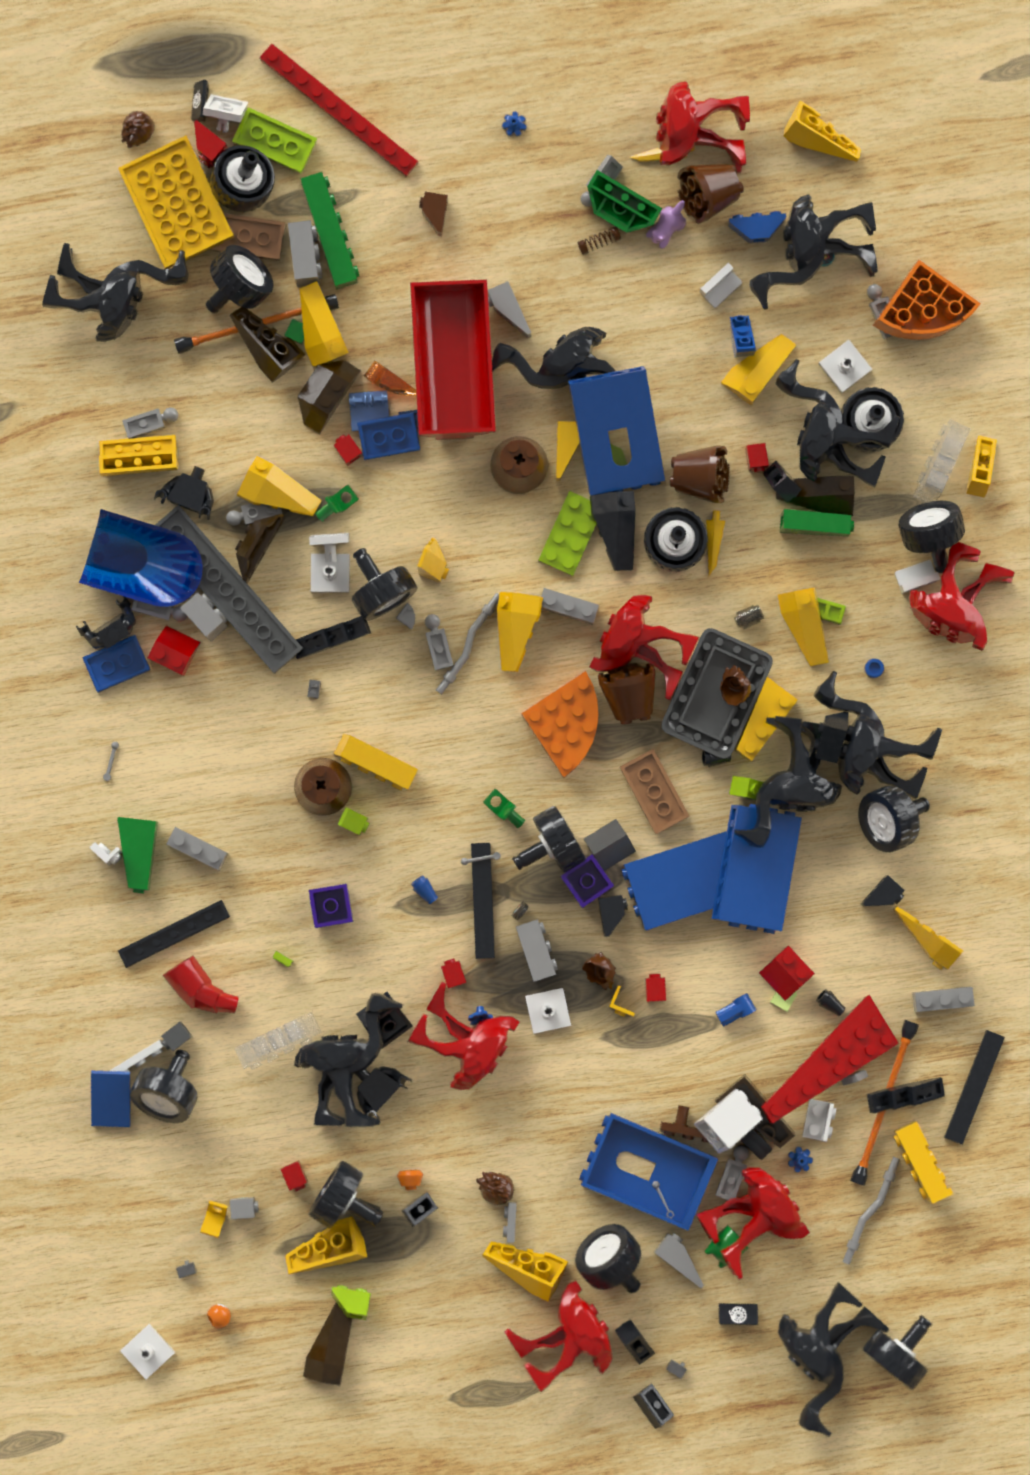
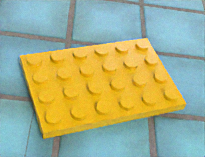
[118,135,234,269]

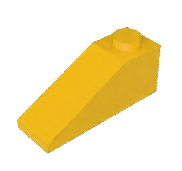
[556,421,580,481]
[966,436,997,498]

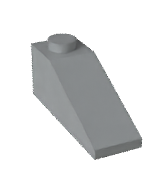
[488,281,531,338]
[654,1233,704,1289]

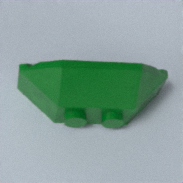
[587,170,663,233]

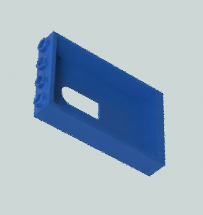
[568,366,665,496]
[579,1113,718,1231]

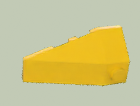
[783,101,861,162]
[237,456,322,516]
[417,537,449,583]
[778,587,829,666]
[893,906,964,970]

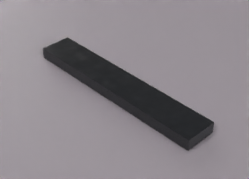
[471,843,495,959]
[118,900,230,968]
[944,1030,1005,1145]

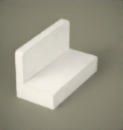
[700,263,742,308]
[895,560,940,594]

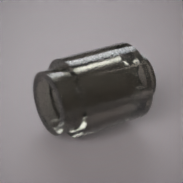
[734,605,764,630]

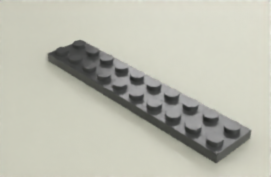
[155,505,303,674]

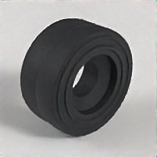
[740,1128,772,1160]

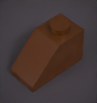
[419,192,448,236]

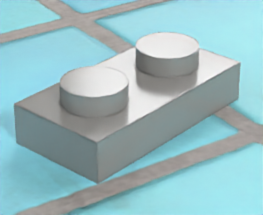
[503,1202,516,1243]

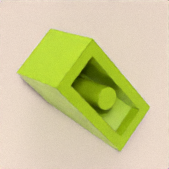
[338,807,370,835]

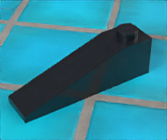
[590,491,636,571]

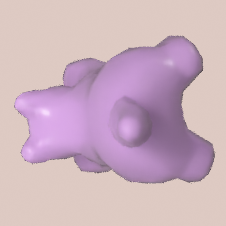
[646,200,686,248]

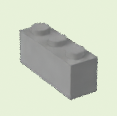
[541,588,599,625]
[167,827,229,871]
[516,919,558,982]
[912,987,975,1012]

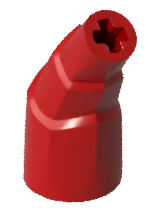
[163,955,238,1014]

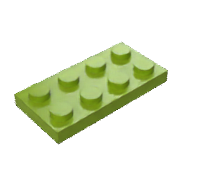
[232,107,317,174]
[538,491,597,576]

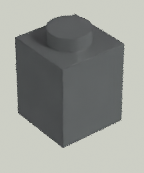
[161,1021,193,1051]

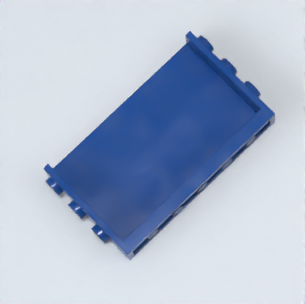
[711,804,802,934]
[621,831,727,931]

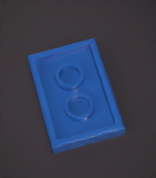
[357,412,420,460]
[82,635,151,693]
[91,1070,131,1127]

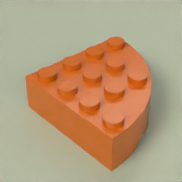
[872,260,981,340]
[521,671,599,779]

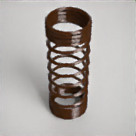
[578,227,621,255]

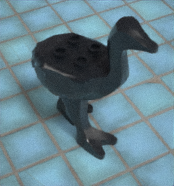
[750,194,878,310]
[42,243,189,342]
[492,326,616,389]
[775,359,900,488]
[814,671,942,799]
[734,716,842,848]
[294,993,403,1127]
[777,1282,889,1437]

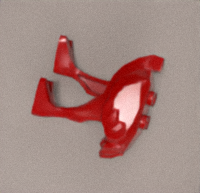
[656,81,750,173]
[909,542,1015,651]
[589,594,699,700]
[407,982,520,1090]
[696,1167,810,1280]
[504,1280,613,1393]

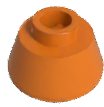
[397,1170,423,1190]

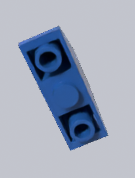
[728,211,786,243]
[730,315,756,357]

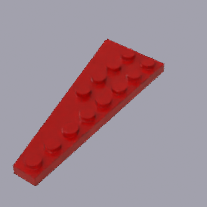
[761,995,899,1124]

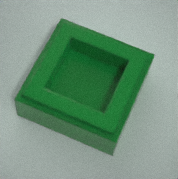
[284,319,304,345]

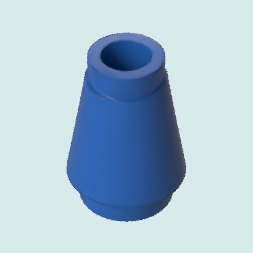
[411,875,438,904]

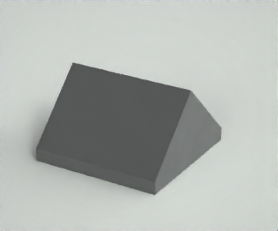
[584,819,636,871]

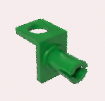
[315,485,359,522]
[483,789,525,829]

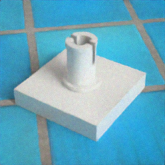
[203,95,248,132]
[818,340,872,393]
[309,533,349,562]
[311,554,350,593]
[525,988,571,1034]
[120,1323,175,1379]

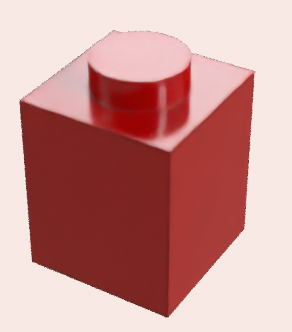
[334,434,363,466]
[745,443,769,473]
[441,958,466,988]
[645,974,666,1002]
[280,1160,308,1192]

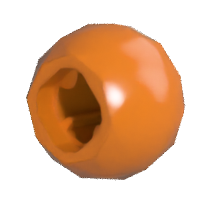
[207,1304,231,1329]

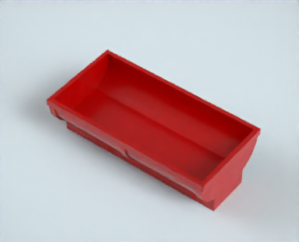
[410,279,496,440]

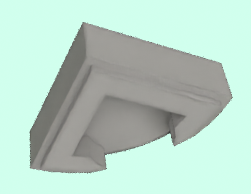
[396,603,415,630]
[841,1070,868,1086]

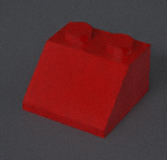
[194,120,228,169]
[147,625,201,676]
[759,945,815,1001]

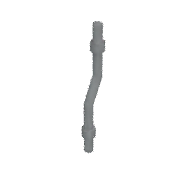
[436,593,499,695]
[843,1157,900,1265]

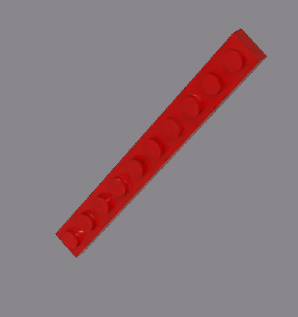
[260,43,418,177]

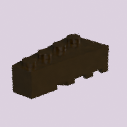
[715,1074,795,1148]

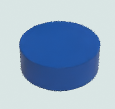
[864,659,884,678]

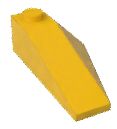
[299,281,349,366]
[721,334,796,405]
[497,592,543,672]
[285,1216,367,1275]
[482,1241,568,1302]

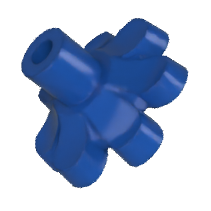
[502,111,527,136]
[468,1006,493,1026]
[788,1147,813,1172]

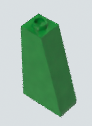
[780,509,854,537]
[117,817,158,894]

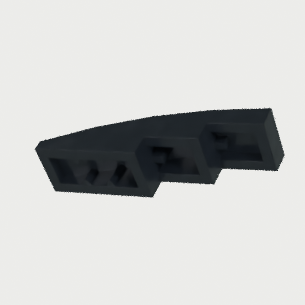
[295,616,371,659]
[867,1077,945,1114]

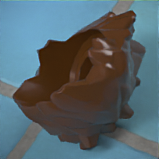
[121,111,155,148]
[720,665,751,706]
[582,952,616,990]
[476,1172,515,1205]

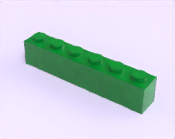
[300,172,360,290]

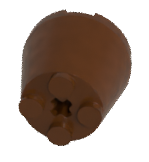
[677,164,744,223]
[491,436,548,494]
[670,445,730,503]
[598,663,656,725]
[294,758,352,816]

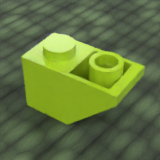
[729,776,764,801]
[331,1285,371,1320]

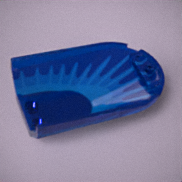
[79,509,203,607]

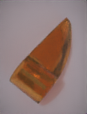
[364,360,416,396]

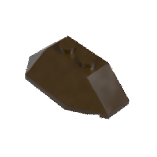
[297,360,361,434]
[235,514,285,584]

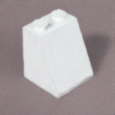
[694,1089,763,1153]

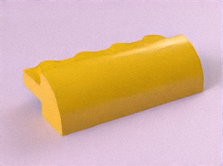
[99,435,178,476]

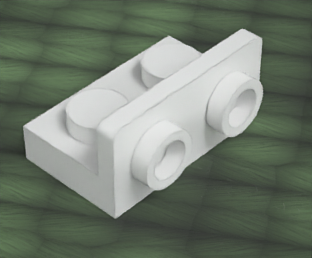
[89,842,122,866]
[802,1099,836,1142]

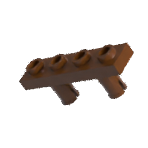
[660,1105,737,1145]

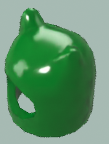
[705,1225,749,1268]

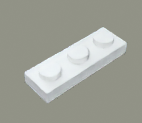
[110,1040,164,1072]

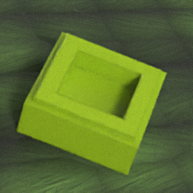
[273,951,293,967]

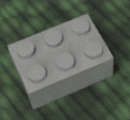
[288,220,323,287]
[180,592,228,642]

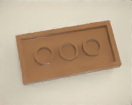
[209,213,285,261]
[619,749,689,835]

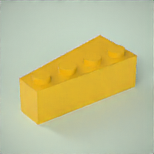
[735,677,798,762]
[334,734,418,791]
[893,1121,954,1204]

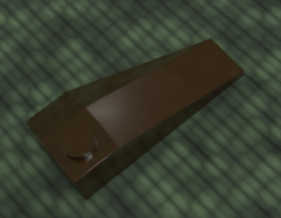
[230,307,305,383]
[776,476,855,517]
[303,1302,352,1386]

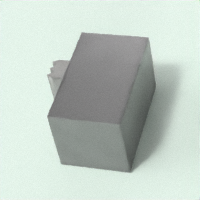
[307,680,321,699]
[176,1260,197,1278]
[666,1359,687,1379]

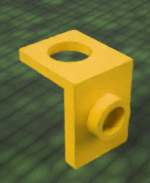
[609,985,635,1017]
[200,1200,228,1238]

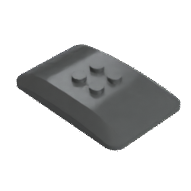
[661,628,773,759]

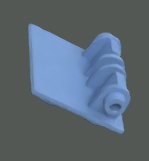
[349,390,389,431]

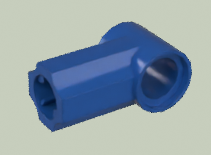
[715,993,757,1027]

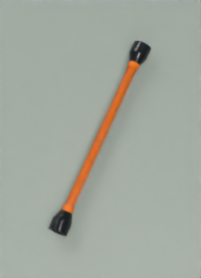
[174,294,339,354]
[850,1020,919,1186]

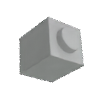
[230,1197,259,1219]

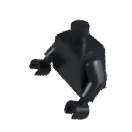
[154,466,214,520]
[76,596,136,649]
[355,1066,412,1119]

